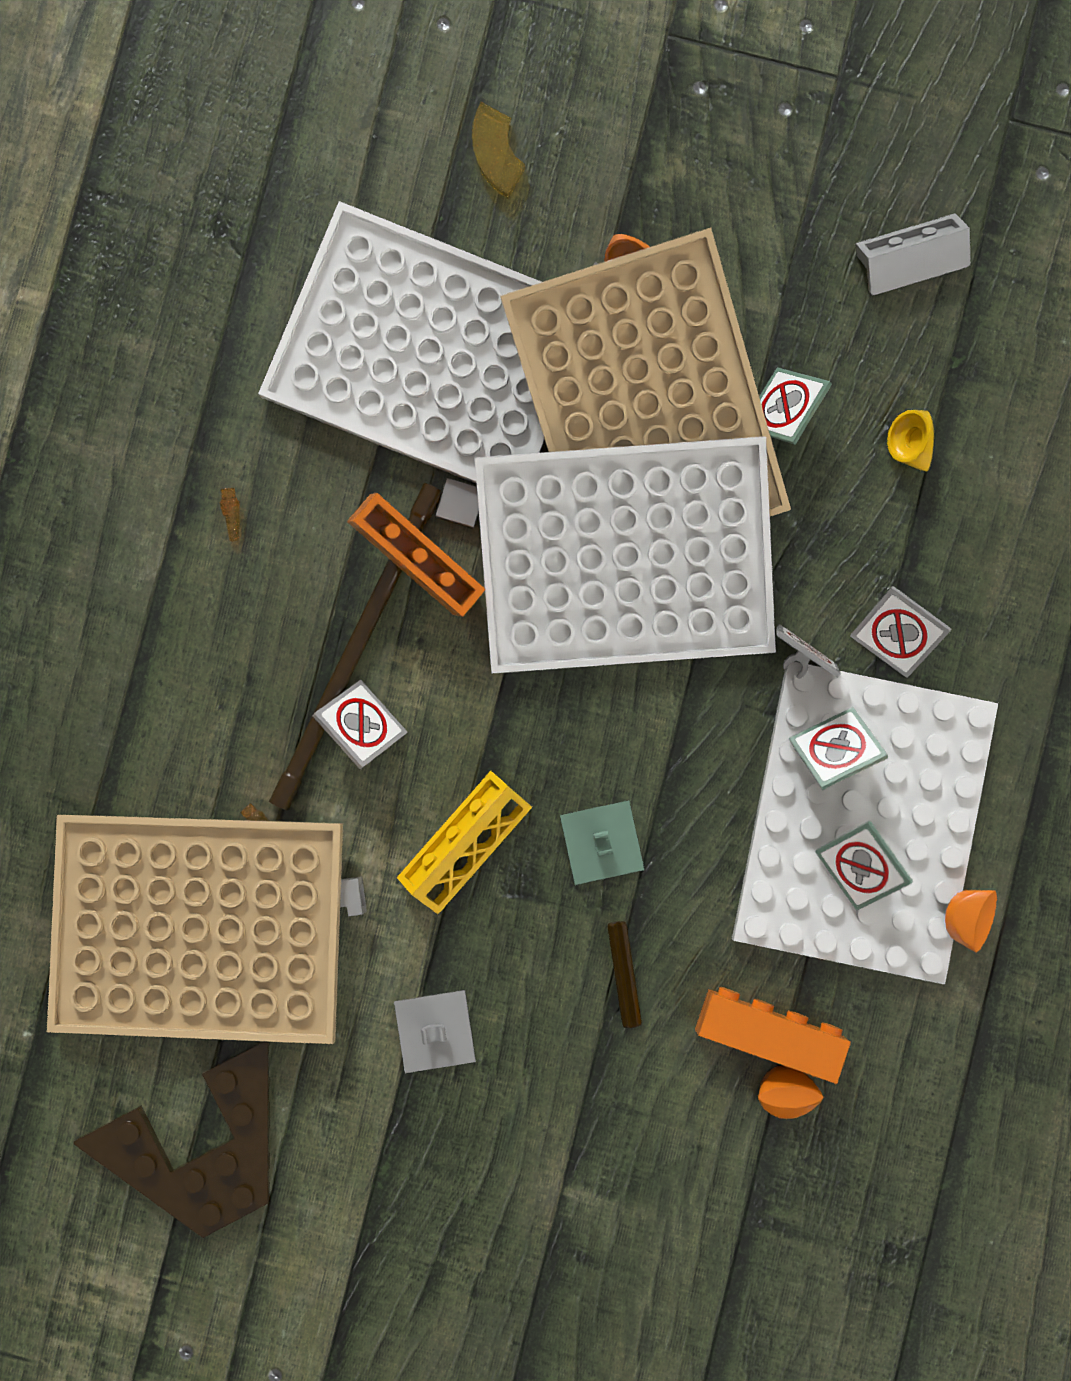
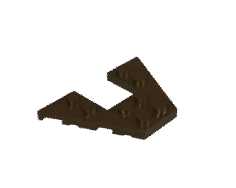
[73,1041,270,1238]

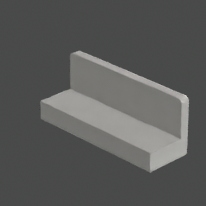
[856,214,971,295]

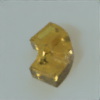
[472,102,525,199]

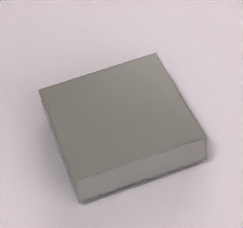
[436,478,479,528]

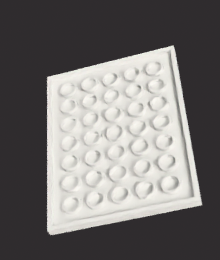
[258,201,545,484]
[475,436,776,673]
[732,661,998,984]

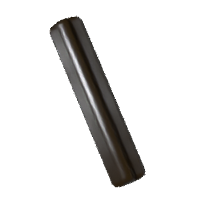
[607,921,642,1028]

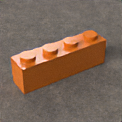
[347,493,486,617]
[695,987,851,1084]

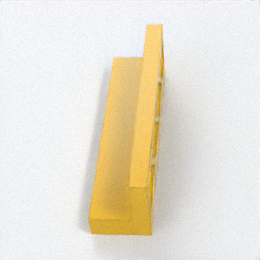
[397,771,532,914]

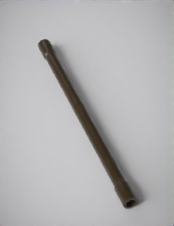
[269,483,443,811]

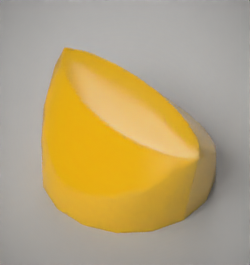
[887,410,934,472]

